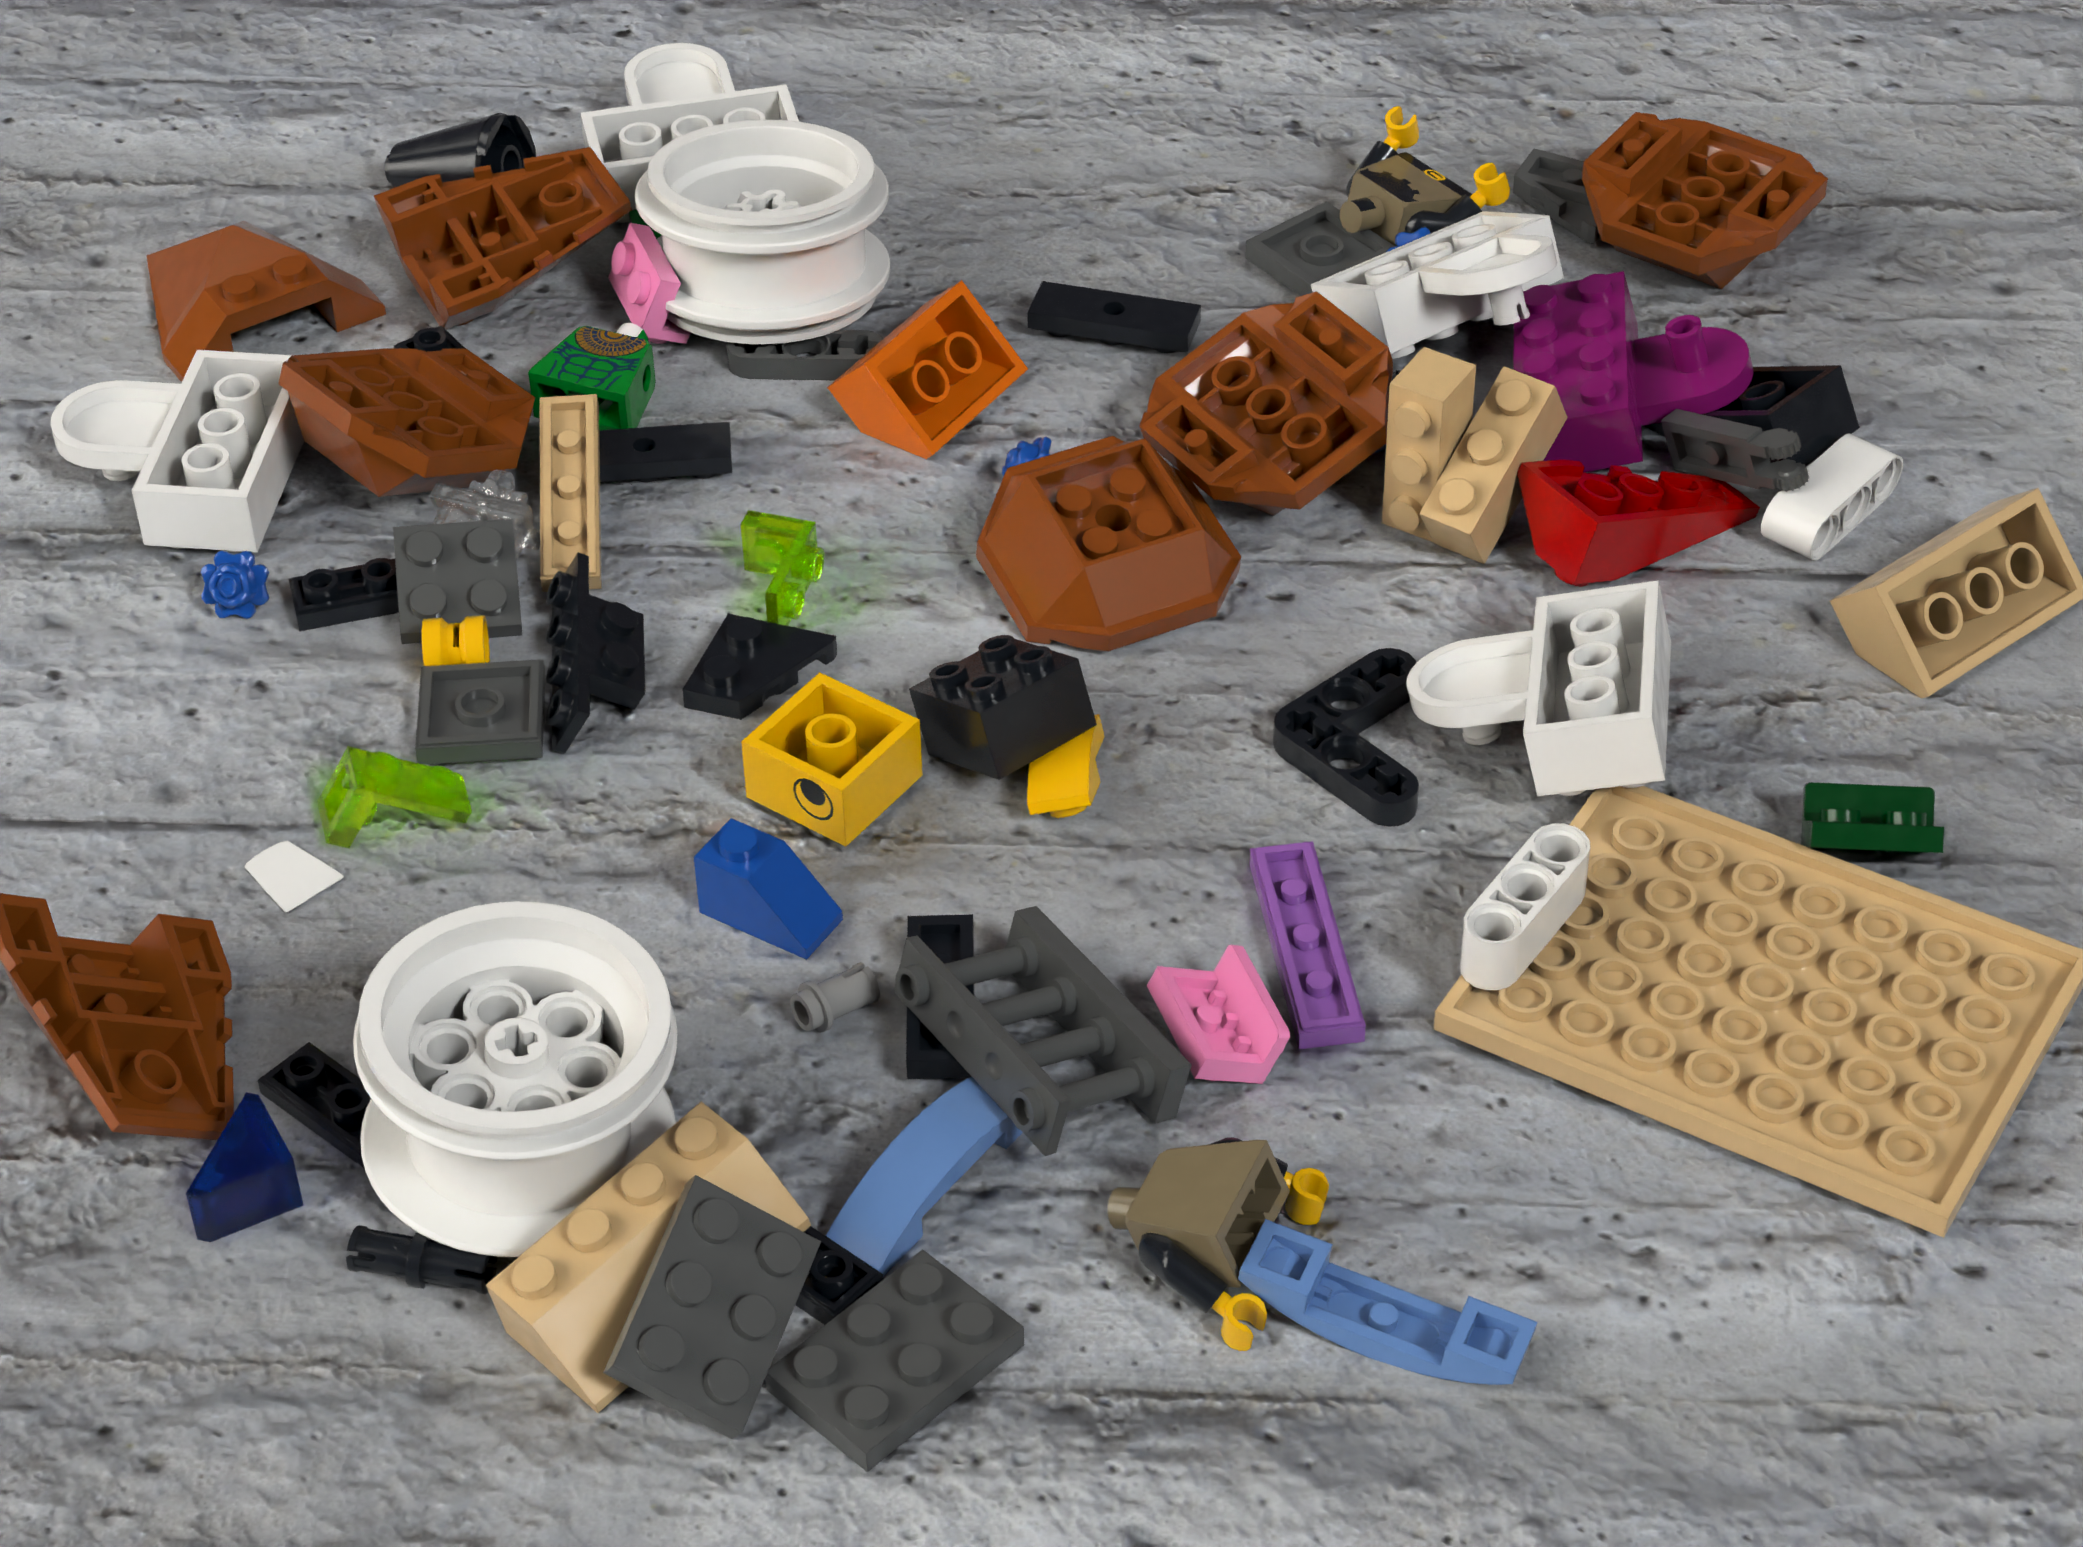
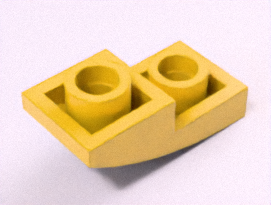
[1027,714,1105,818]

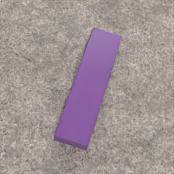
[1249,841,1366,1050]

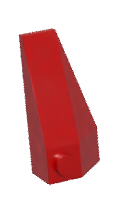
[1517,459,1760,587]

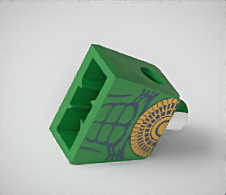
[528,323,656,430]

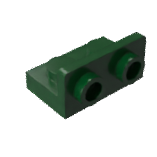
[1801,782,1944,853]

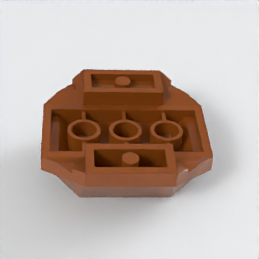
[1582,112,1828,289]
[1139,291,1393,516]
[278,348,535,497]
[976,436,1241,651]

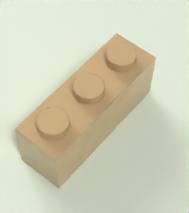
[1382,346,1476,542]
[1419,366,1567,564]

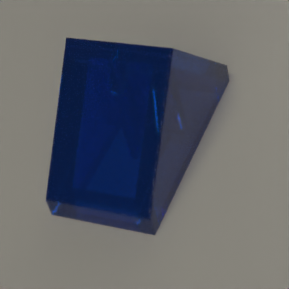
[186,1092,304,1242]

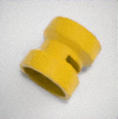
[422,615,490,666]

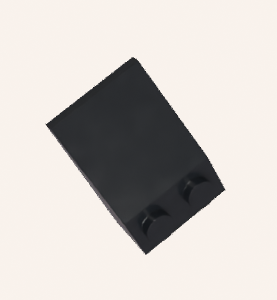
[1644,365,1860,467]

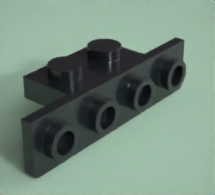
[546,552,645,754]

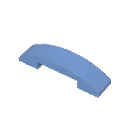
[826,1077,1023,1277]
[1238,1219,1537,1385]

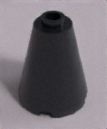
[385,113,536,188]

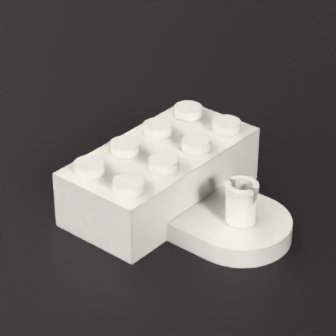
[580,43,799,223]
[1311,211,1564,359]
[51,350,304,552]
[1406,580,1671,797]

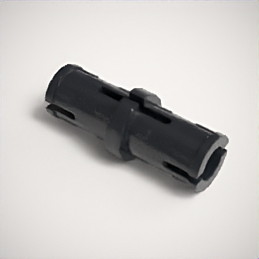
[346,1225,497,1294]

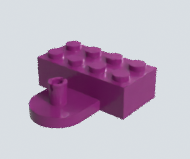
[1513,271,1753,472]

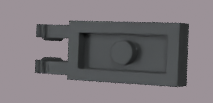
[1661,409,1809,492]

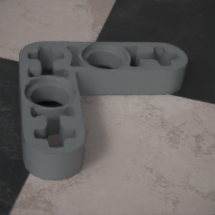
[726,330,884,381]

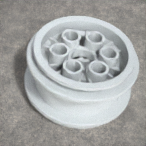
[635,120,890,344]

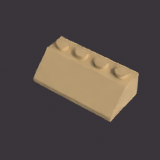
[1830,488,2083,698]
[486,1101,811,1413]

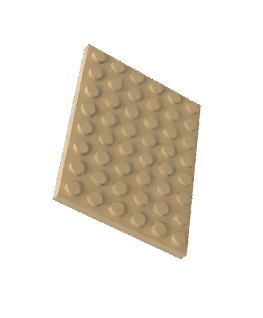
[1434,786,2083,1238]

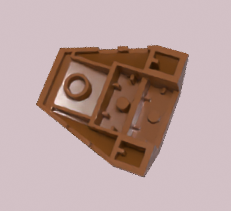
[374,147,632,330]
[146,221,386,383]
[0,893,234,1141]

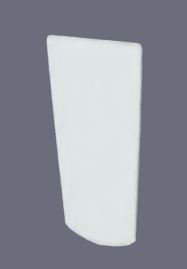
[244,840,344,912]

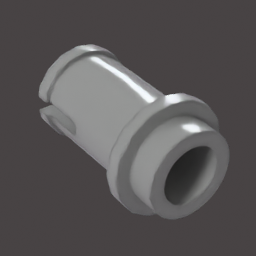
[790,962,880,1032]

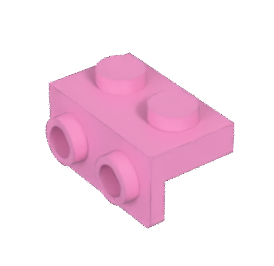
[608,223,690,344]
[1147,945,1290,1084]

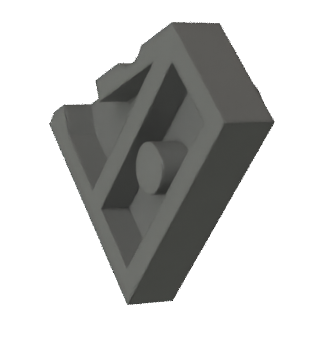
[1513,148,1600,244]

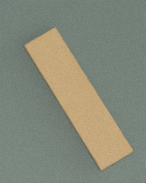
[540,394,602,592]

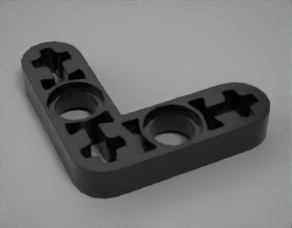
[1273,648,1419,827]

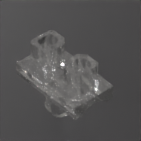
[429,469,540,560]

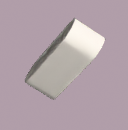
[1761,433,1903,561]
[1460,823,1590,990]

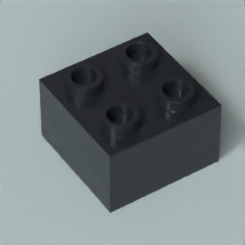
[909,635,1097,780]

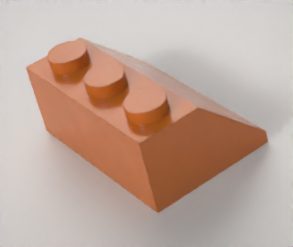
[827,280,1028,459]

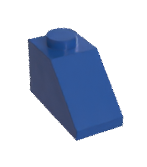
[694,818,843,960]

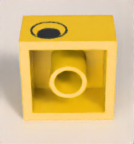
[741,672,923,847]

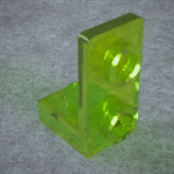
[740,510,825,626]
[317,746,472,848]

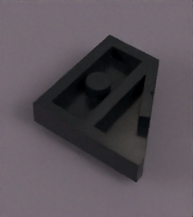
[682,613,837,720]

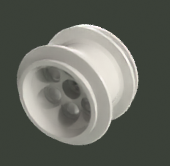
[353,901,677,1257]

